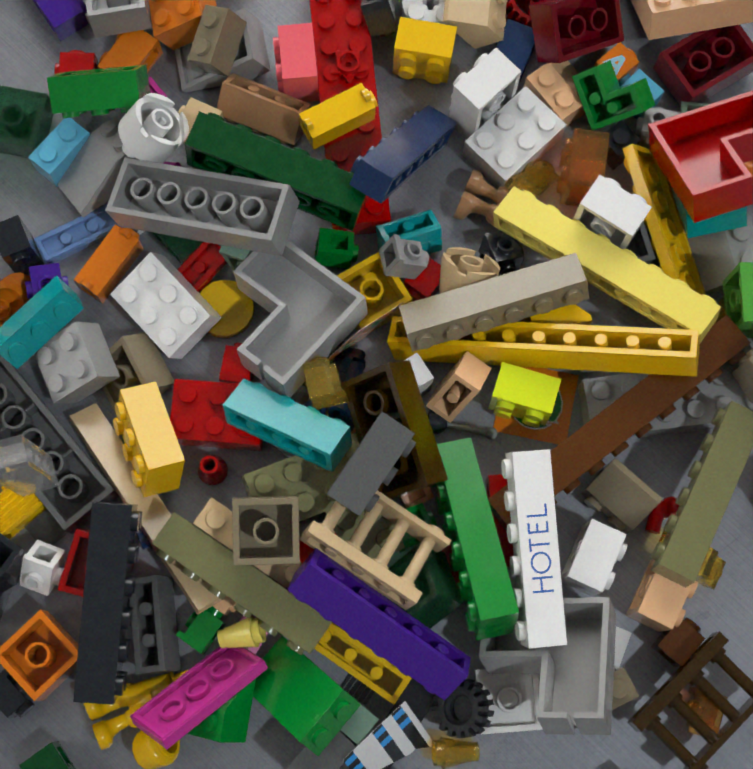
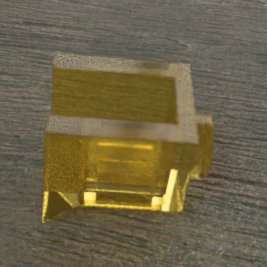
[303,357,349,410]

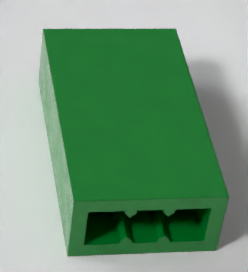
[253,635,361,756]

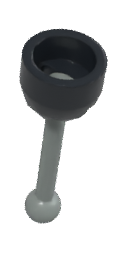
[428,409,497,440]

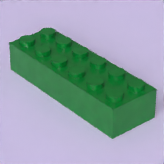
[431,437,519,641]

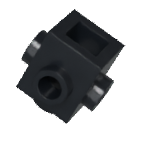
[479,231,524,276]

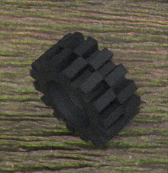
[432,679,494,738]

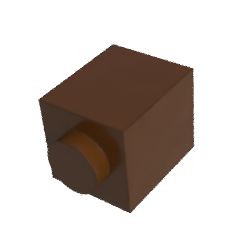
[651,618,706,667]

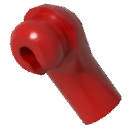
[645,496,679,534]

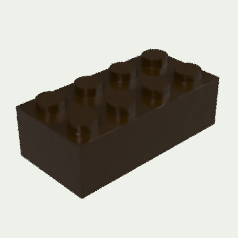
[341,360,448,499]

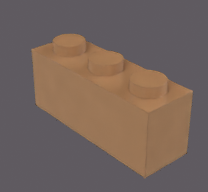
[217,73,311,145]

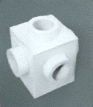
[19,540,66,596]

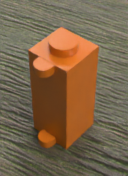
[74,224,144,304]

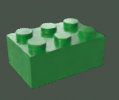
[47,65,150,118]

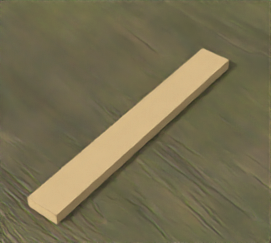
[69,403,222,615]

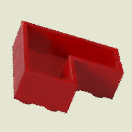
[648,91,753,223]

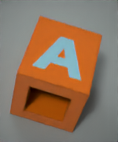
[594,42,640,82]

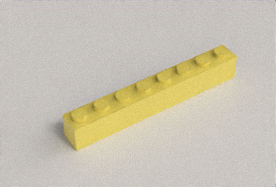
[493,186,721,344]

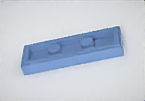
[34,204,125,264]

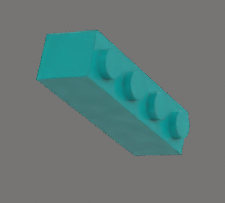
[223,379,352,472]

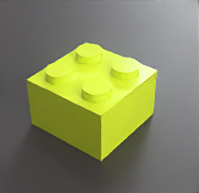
[488,362,562,427]

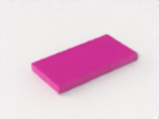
[130,646,268,750]

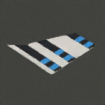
[343,701,436,769]

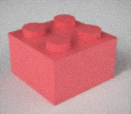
[273,23,319,102]

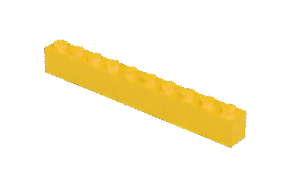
[387,316,699,377]

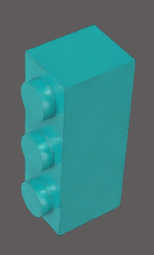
[0,275,84,369]

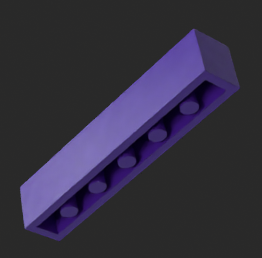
[288,548,471,701]

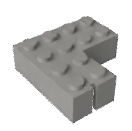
[233,240,368,397]
[479,597,616,735]

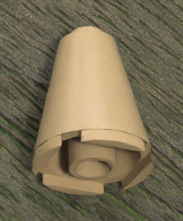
[439,247,500,294]

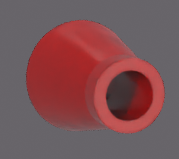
[198,455,228,485]

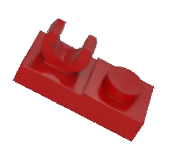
[177,242,227,292]

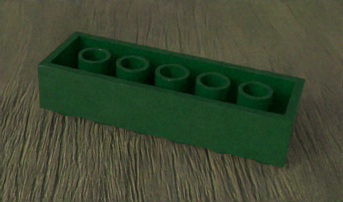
[185,111,367,231]

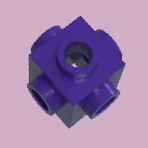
[25,263,69,299]

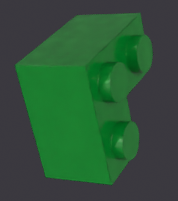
[572,60,655,131]

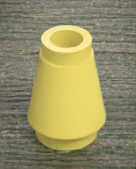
[217,616,266,649]

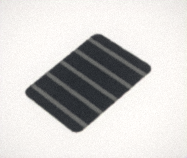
[341,674,375,704]

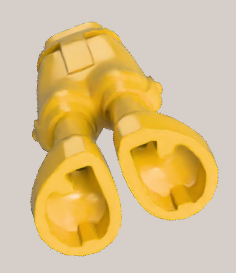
[84,669,188,750]

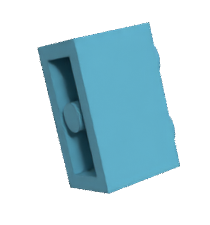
[28,118,90,187]

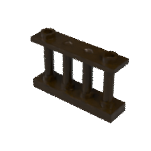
[627,631,753,769]

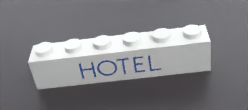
[501,449,567,649]

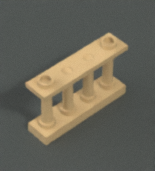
[299,479,451,610]

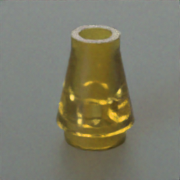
[432,737,480,769]

